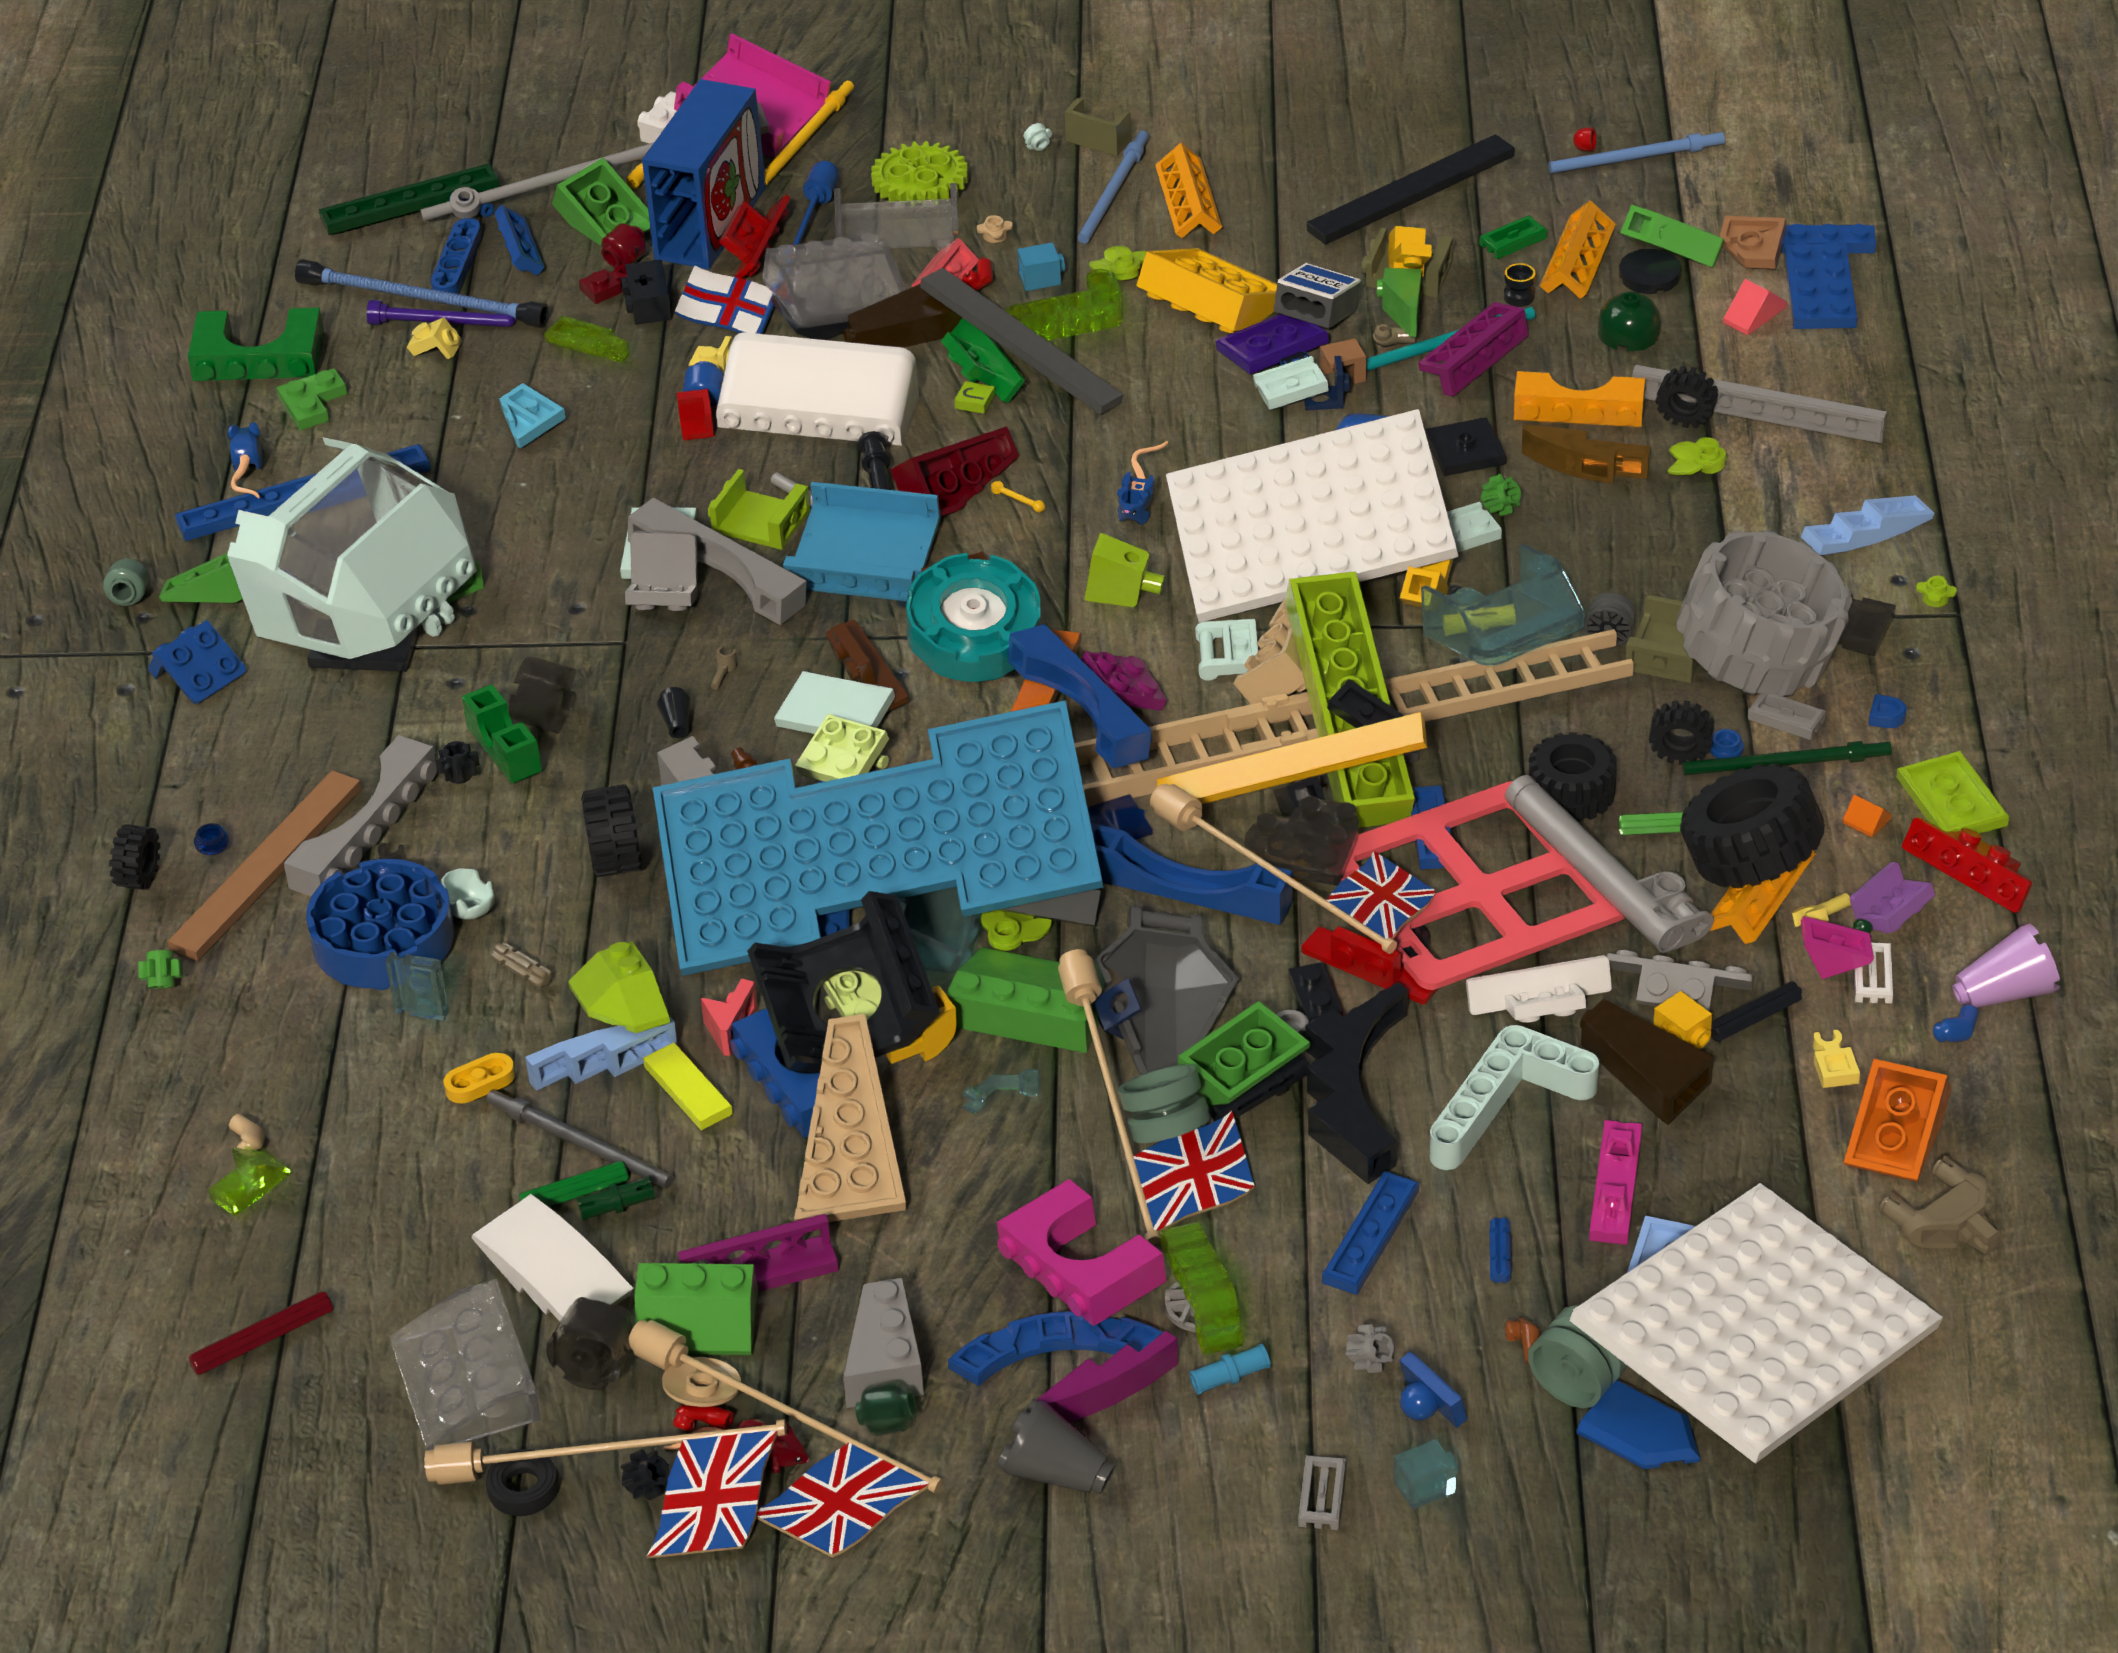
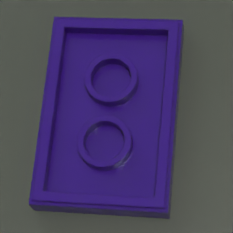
[1216,314,1329,374]

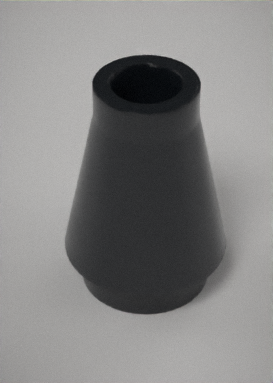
[657,687,690,738]

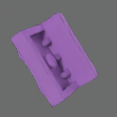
[1850,862,1935,933]

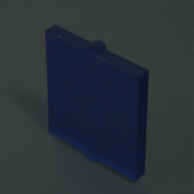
[1087,794,1153,840]

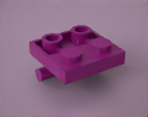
[1081,651,1167,711]

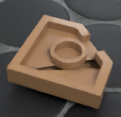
[1719,216,1787,269]

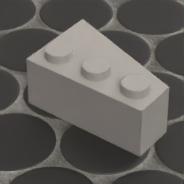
[843,1278,924,1408]

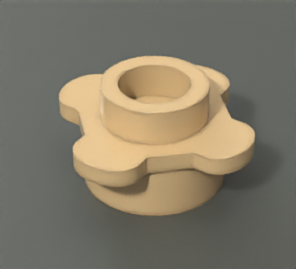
[976,215,1013,243]

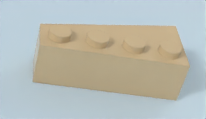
[1233,597,1306,704]

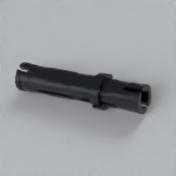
[1210,1054,1310,1122]

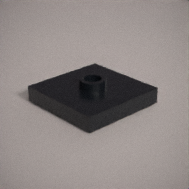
[1425,417,1506,476]

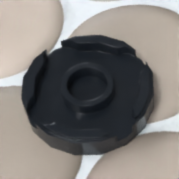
[1619,248,1681,294]

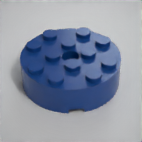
[306,859,454,990]

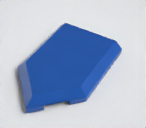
[1577,1380,1700,1469]

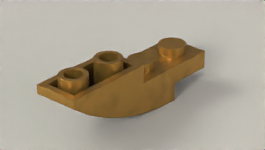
[1522,424,1650,484]

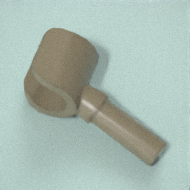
[711,647,737,690]

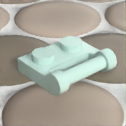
[1195,619,1258,681]

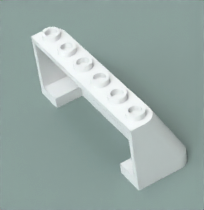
[716,332,919,446]

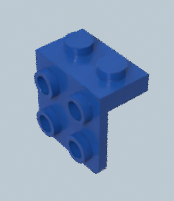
[148,620,246,704]

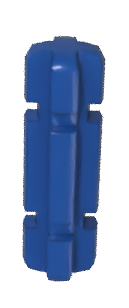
[1489,1217,1511,1283]

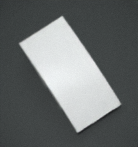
[471,1194,633,1337]

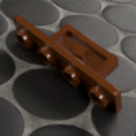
[825,620,909,712]

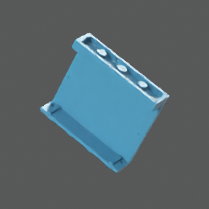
[783,482,941,601]

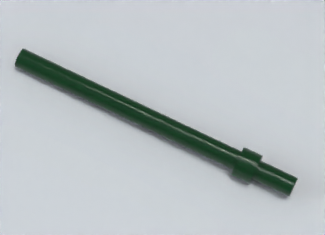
[1682,741,1892,776]

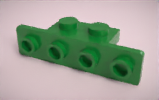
[941,318,1025,403]

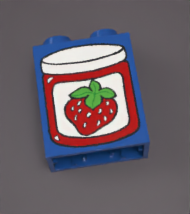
[642,79,766,270]

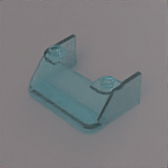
[1421,544,1585,666]

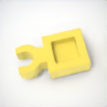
[1813,1029,1860,1088]

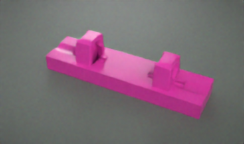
[1589,1120,1642,1245]

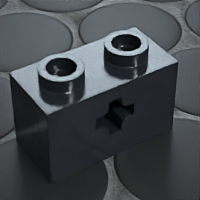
[621,259,672,325]

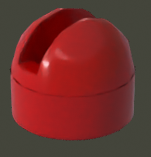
[1573,127,1597,152]

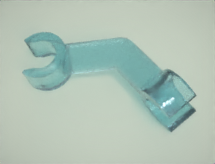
[962,1069,1039,1114]

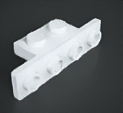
[1466,955,1612,1022]

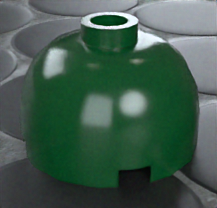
[1598,292,1661,352]

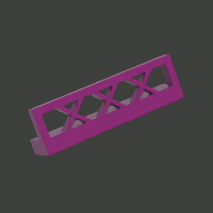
[1418,302,1529,397]
[677,1214,839,1292]

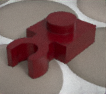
[579,264,627,304]

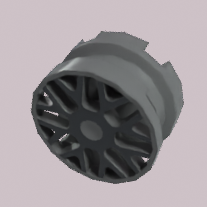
[1585,593,1636,645]

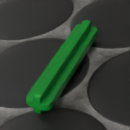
[519,1161,628,1207]

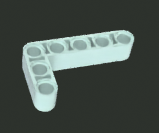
[1430,1025,1599,1170]

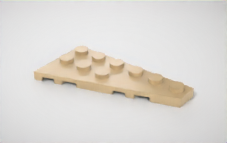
[794,1014,906,1222]

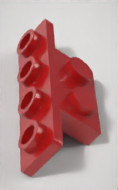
[719,194,791,279]
[1902,817,2032,913]
[1301,926,1439,1005]

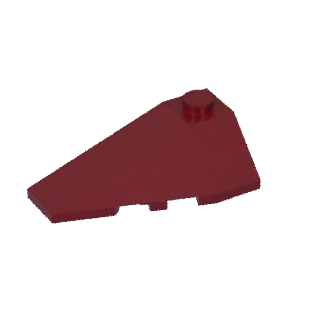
[890,426,1019,517]

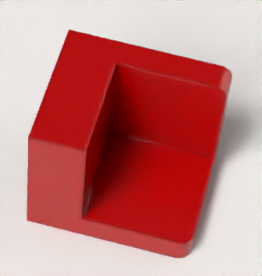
[676,389,714,440]

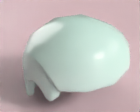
[441,868,495,920]

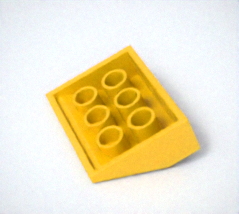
[1136,248,1277,334]

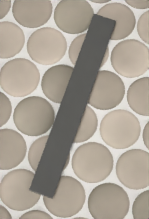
[920,268,1123,415]

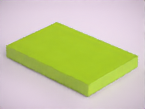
[1896,751,2009,834]

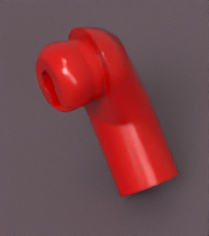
[962,258,993,291]
[673,1404,734,1432]

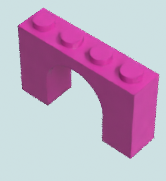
[996,1179,1167,1326]

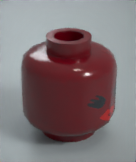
[601,223,646,268]

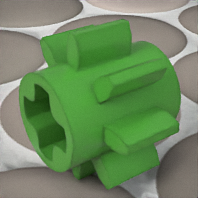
[1481,474,1521,516]
[138,950,183,989]

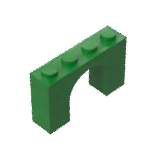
[187,307,324,381]

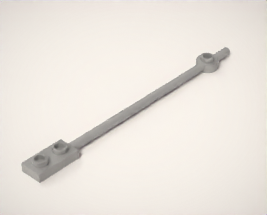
[420,102,769,221]

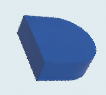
[1868,694,1907,728]

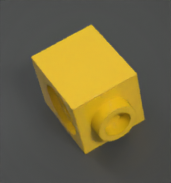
[1653,991,1712,1049]

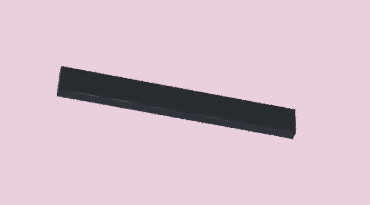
[1307,134,1515,245]

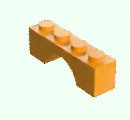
[1514,371,1645,427]

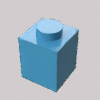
[1017,242,1065,291]

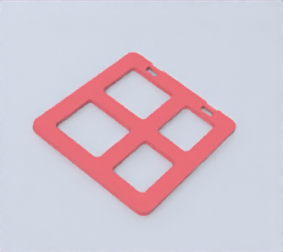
[1319,781,1625,990]

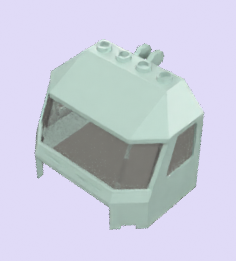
[227,437,477,659]

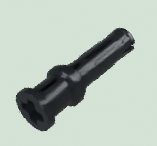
[858,431,891,490]

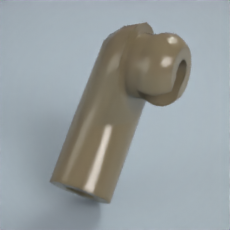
[1373,324,1416,346]

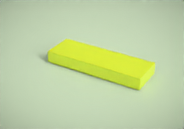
[643,1042,733,1131]

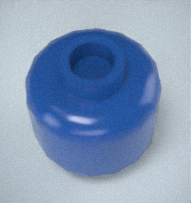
[683,361,724,407]

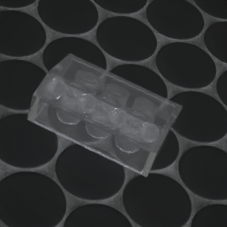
[762,233,906,329]
[389,1279,541,1450]

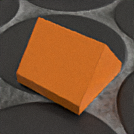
[1842,795,1892,838]

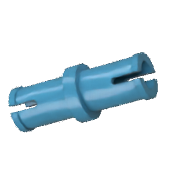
[1189,1344,1271,1395]

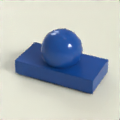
[1400,1352,1467,1428]

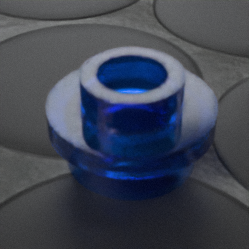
[194,823,229,855]

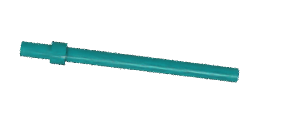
[1366,307,1535,372]

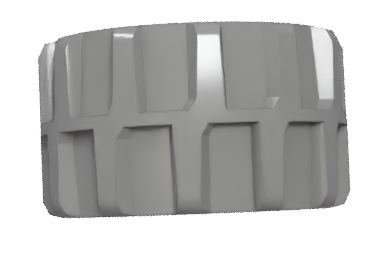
[1676,530,1852,697]

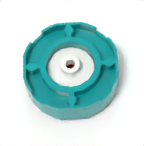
[906,553,1041,682]

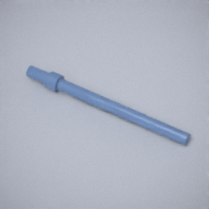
[1077,130,1149,244]
[1548,132,1725,174]

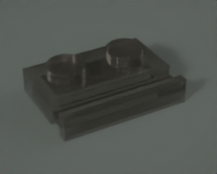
[1838,594,1896,656]

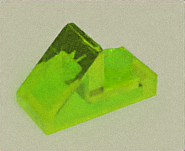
[208,1148,291,1217]

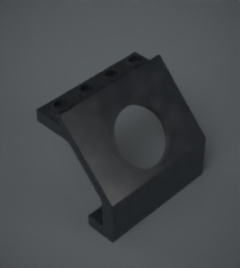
[747,891,940,1074]

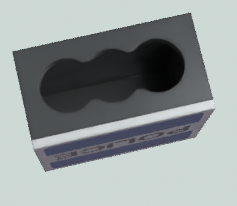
[1273,263,1361,328]

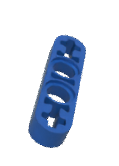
[431,218,482,294]

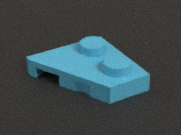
[499,383,566,449]

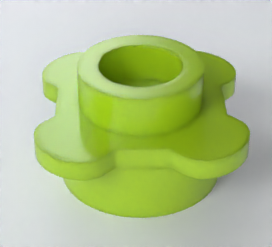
[1916,575,1957,607]

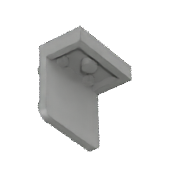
[625,531,698,611]

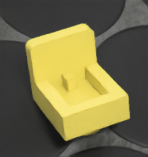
[407,317,462,359]

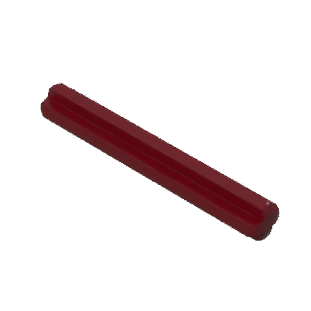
[188,1291,333,1375]

